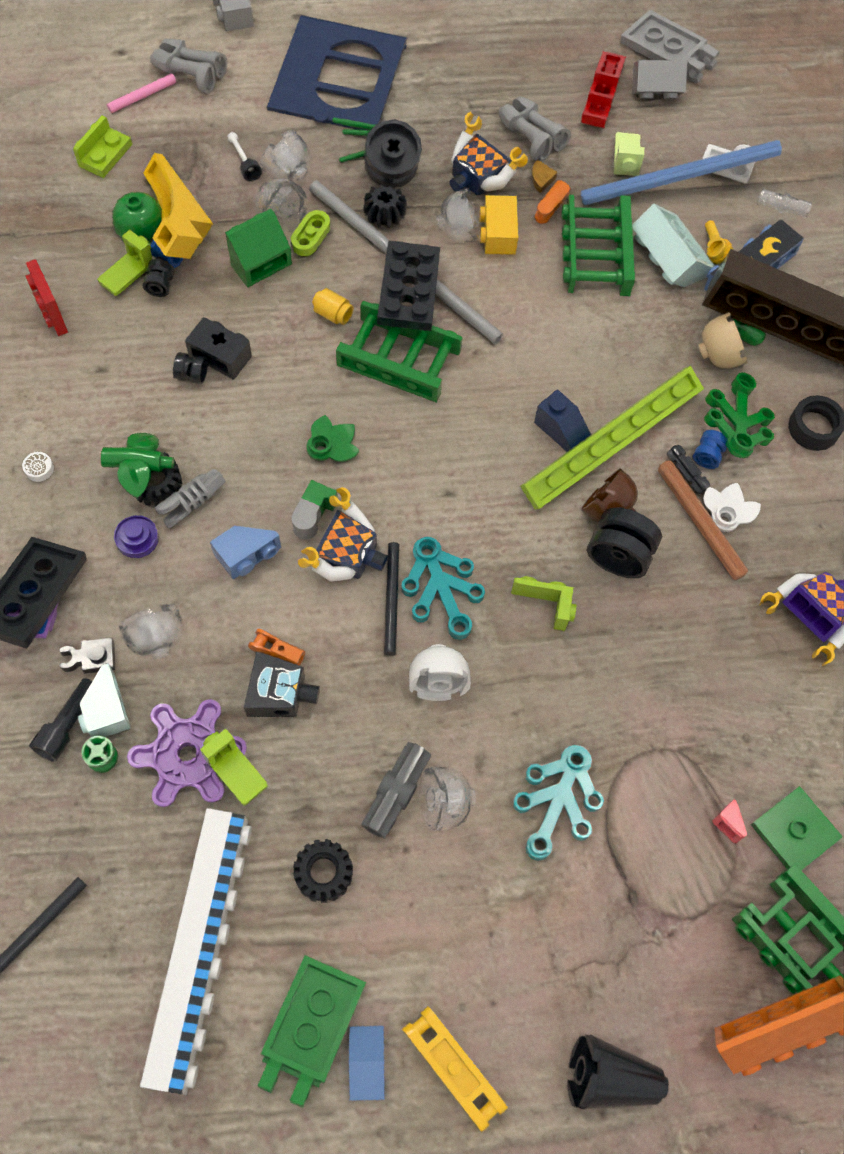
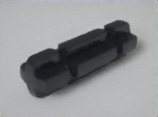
[667,445,710,494]

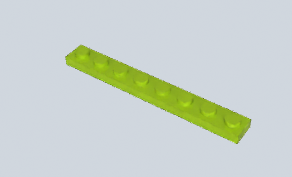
[520,366,704,510]

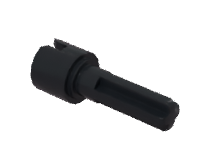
[29,678,93,762]

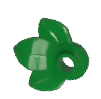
[306,415,359,462]

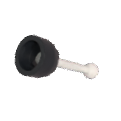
[228,132,263,182]

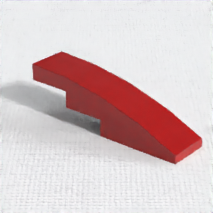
[580,51,626,128]

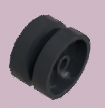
[364,119,422,188]
[586,507,663,579]

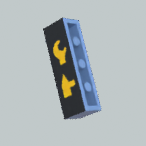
[704,219,804,292]

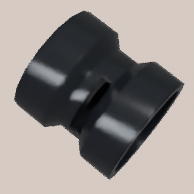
[142,259,175,297]
[173,352,208,384]

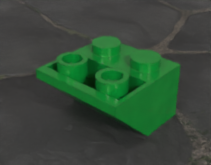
[225,209,292,288]

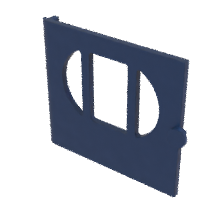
[267,15,407,130]

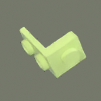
[614,132,645,176]

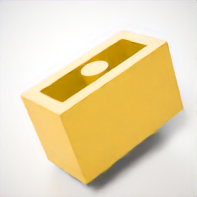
[479,195,518,255]

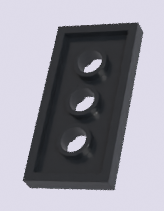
[377,240,441,331]
[0,537,87,649]

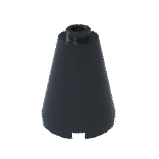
[567,1034,669,1109]

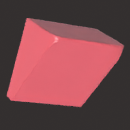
[712,799,747,844]

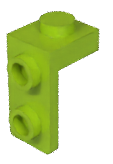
[97,230,153,296]
[511,576,577,631]
[200,729,268,806]

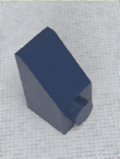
[534,389,591,452]

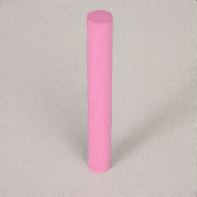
[107,73,176,113]

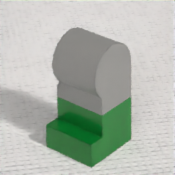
[291,480,338,540]

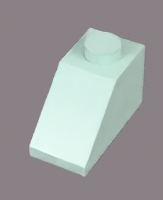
[78,663,131,737]

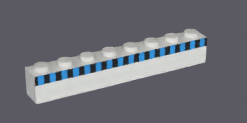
[140,809,252,1095]

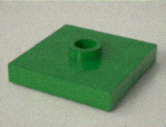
[750,786,843,871]

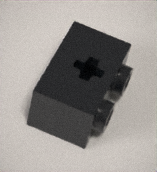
[185,317,252,380]

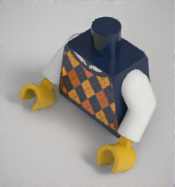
[449,112,528,195]
[298,487,388,582]

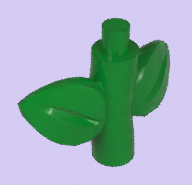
[101,432,174,498]

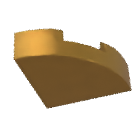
[532,159,557,193]

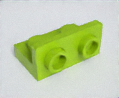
[73,115,133,178]

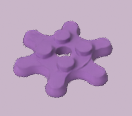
[127,699,247,807]

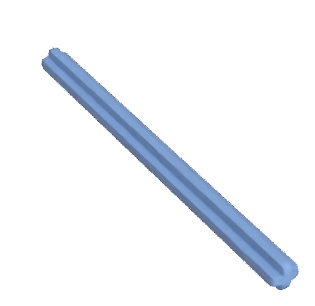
[581,140,782,205]

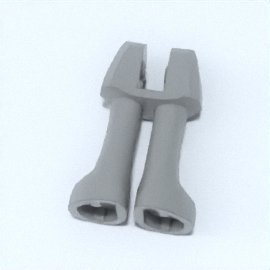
[150,39,228,94]
[498,96,571,162]

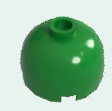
[112,192,162,244]

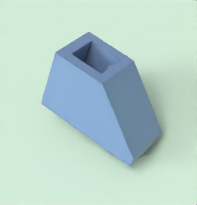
[210,526,281,579]

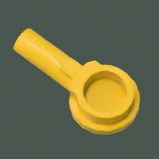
[705,220,733,264]

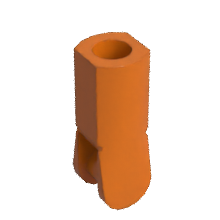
[534,180,571,224]
[248,629,305,666]

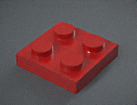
[25,259,68,337]

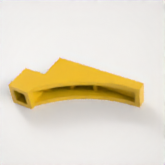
[143,153,213,259]

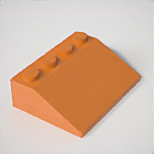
[714,975,844,1076]

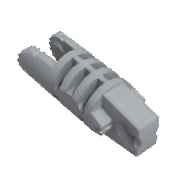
[155,469,226,528]

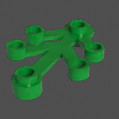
[704,372,775,458]

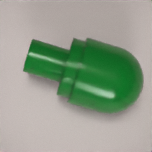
[732,319,766,346]

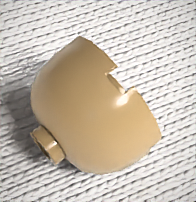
[698,312,747,369]

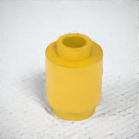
[312,288,354,325]

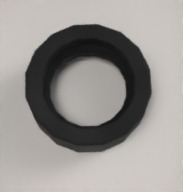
[788,395,844,451]

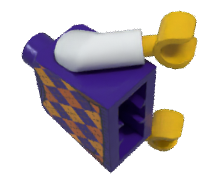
[759,572,844,666]

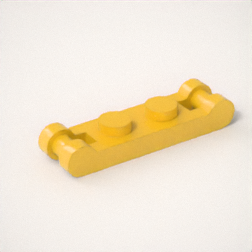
[402,1006,508,1133]

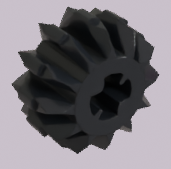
[363,183,407,228]

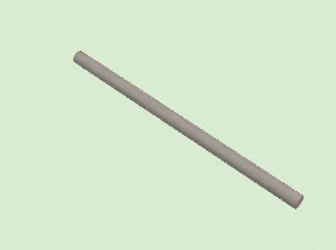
[309,180,503,344]

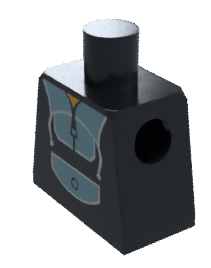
[244,652,320,717]

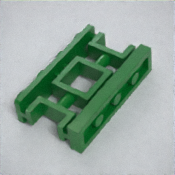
[732,864,844,995]

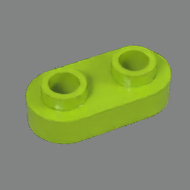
[291,210,330,256]

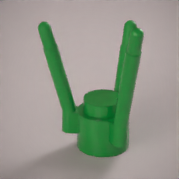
[332,118,375,162]

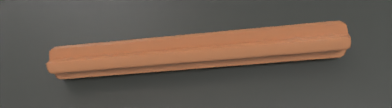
[658,460,748,580]

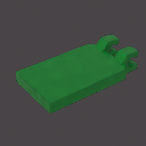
[258,955,366,1108]

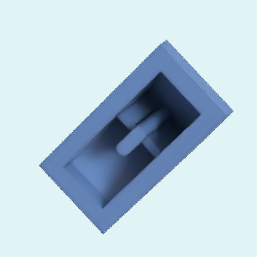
[349,1026,384,1101]

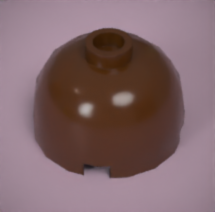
[582,468,638,523]

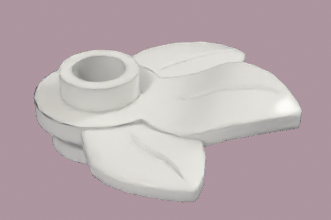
[703,483,761,532]

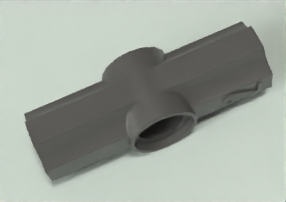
[361,742,431,839]

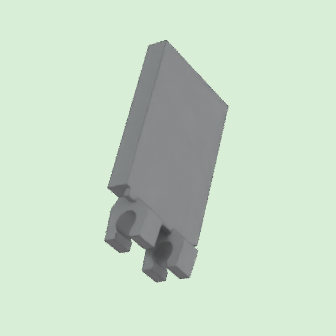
[620,10,720,83]

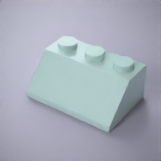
[632,204,715,287]

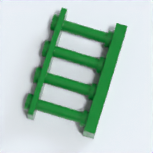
[561,194,635,296]
[336,301,463,403]

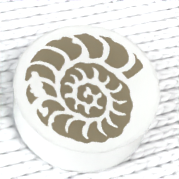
[22,452,54,482]

